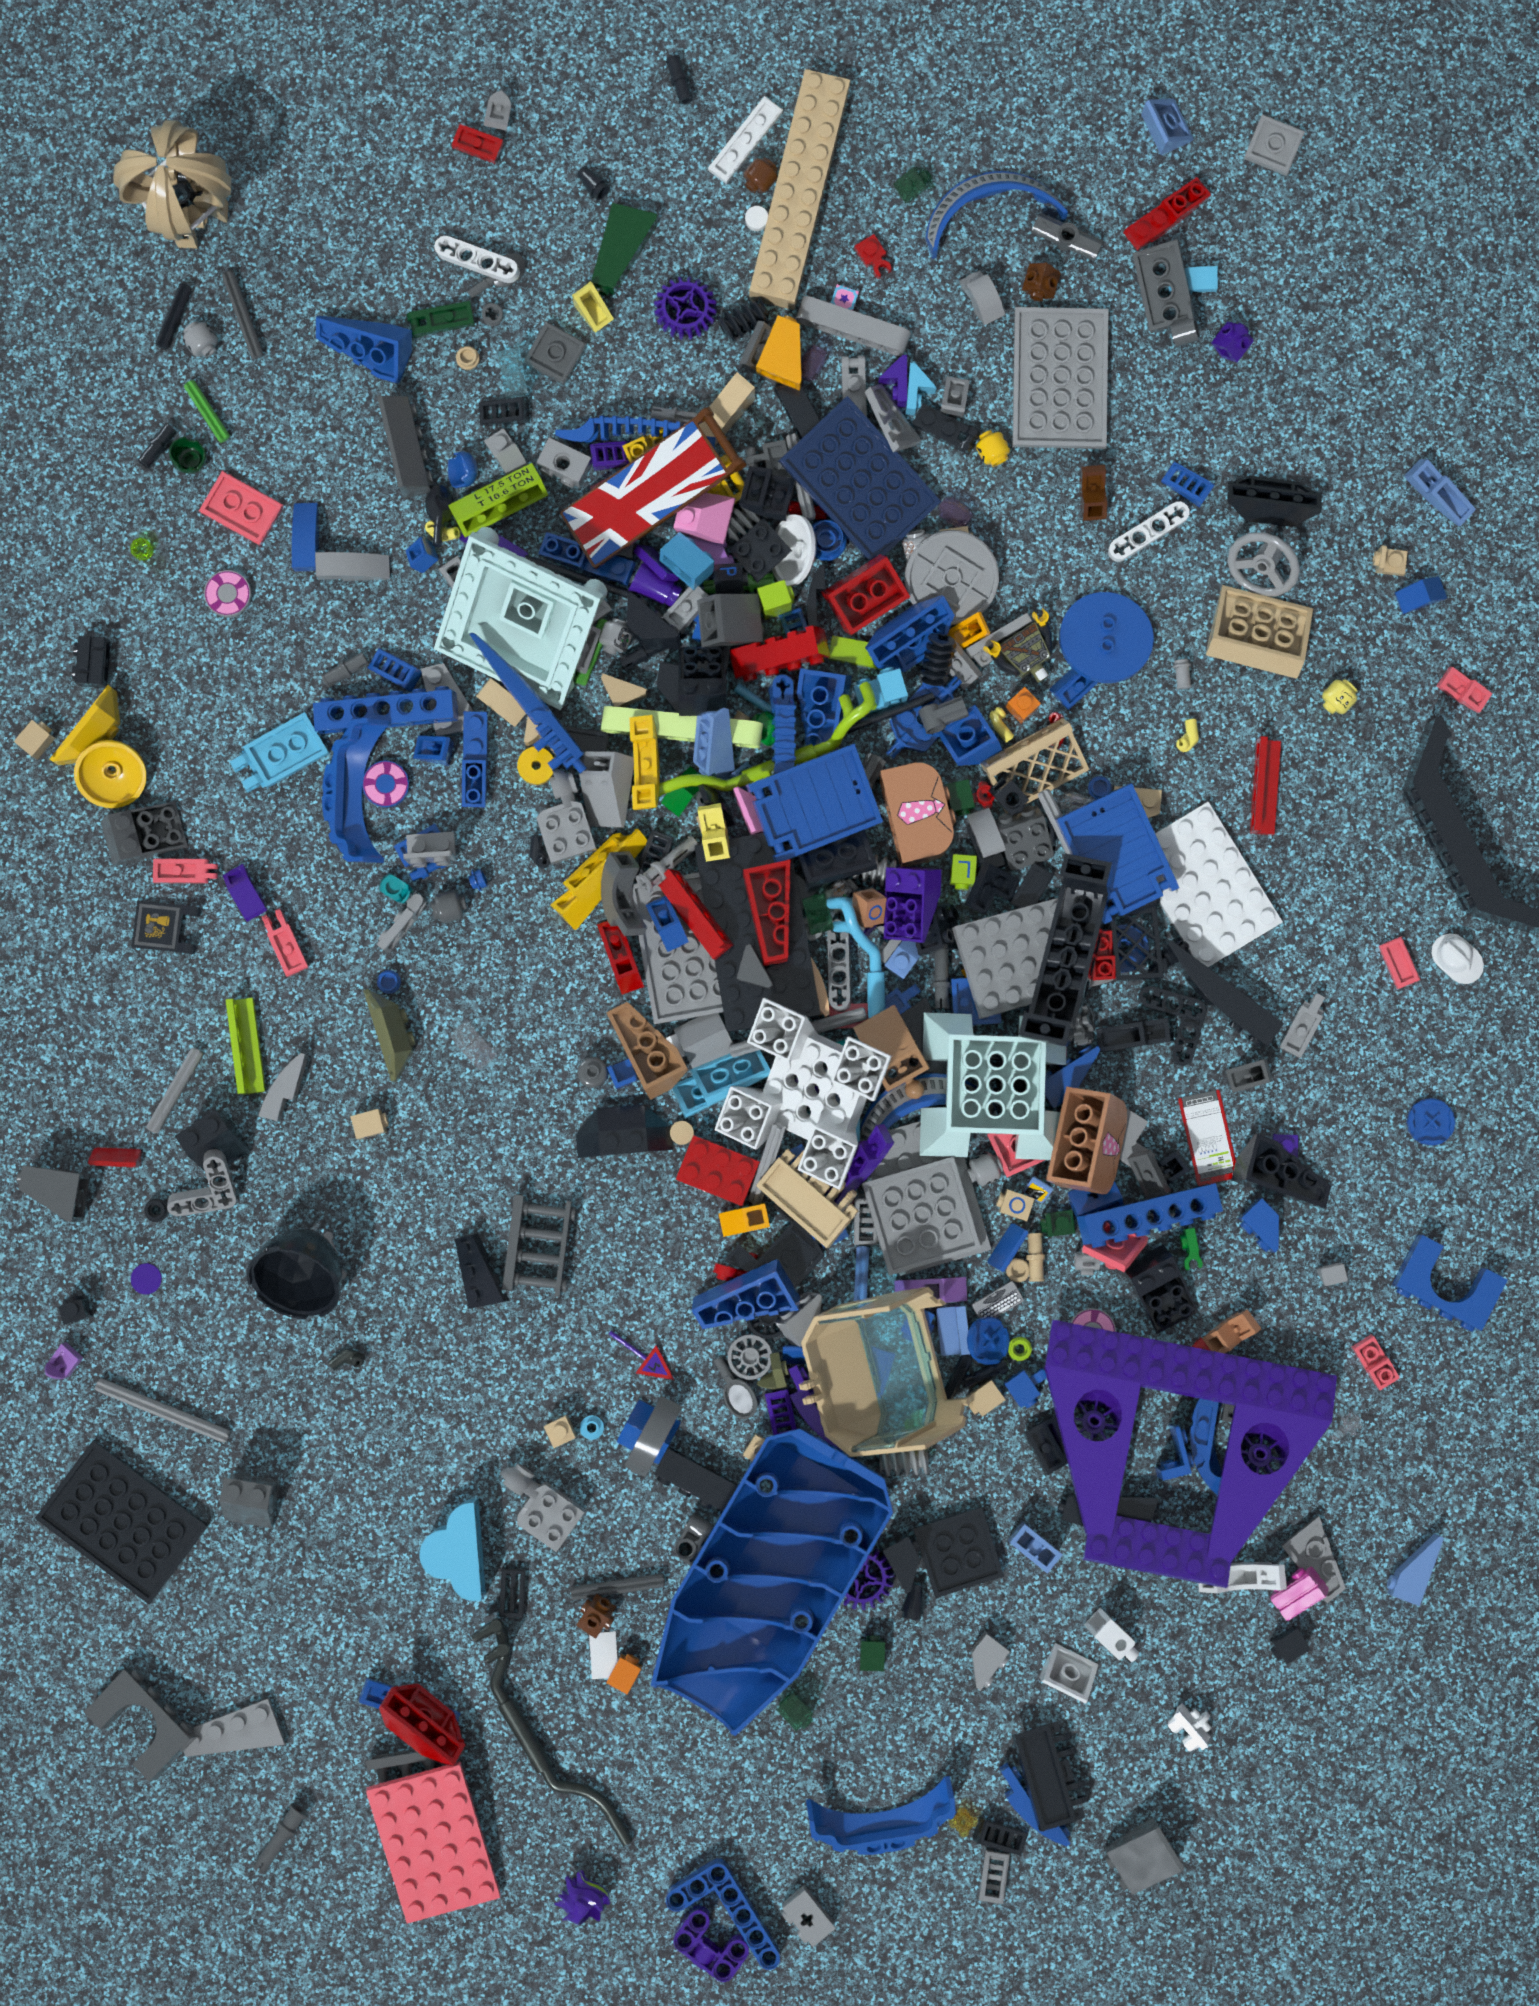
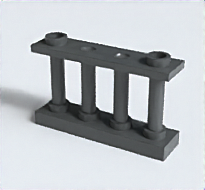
[502,1195,576,1297]
[366,1742,473,1800]

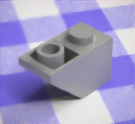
[775,1292,822,1347]
[971,1631,1010,1691]

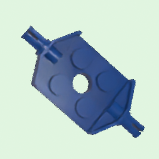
[886,676,962,759]

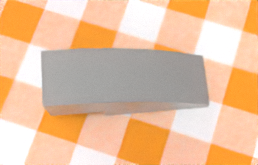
[315,552,390,581]
[259,1053,309,1122]

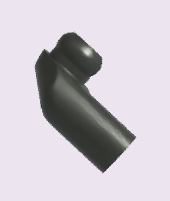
[328,1349,364,1371]

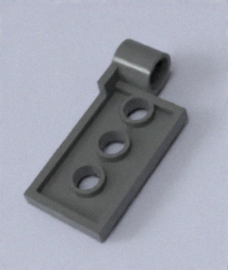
[1132,239,1200,347]

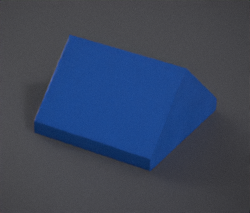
[617,1399,681,1465]

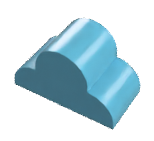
[419,1498,486,1601]

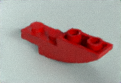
[1123,177,1211,251]

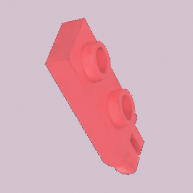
[153,859,218,884]

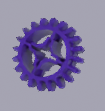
[654,276,717,340]
[843,1548,894,1610]

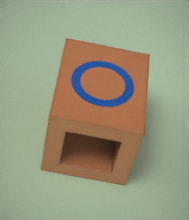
[852,888,887,928]

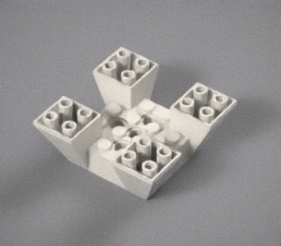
[714,998,892,1190]

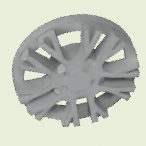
[728,1334,772,1380]

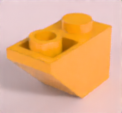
[718,1204,770,1237]

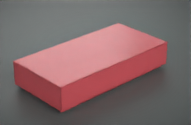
[1378,937,1420,989]

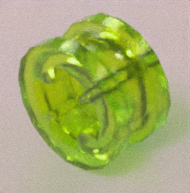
[130,538,153,561]

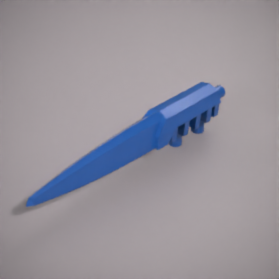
[469,633,587,774]

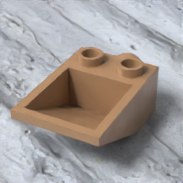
[853,1004,930,1099]

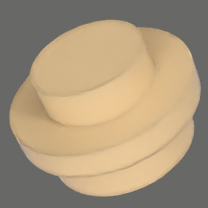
[456,346,480,370]

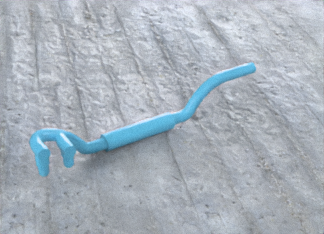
[826,897,885,1142]

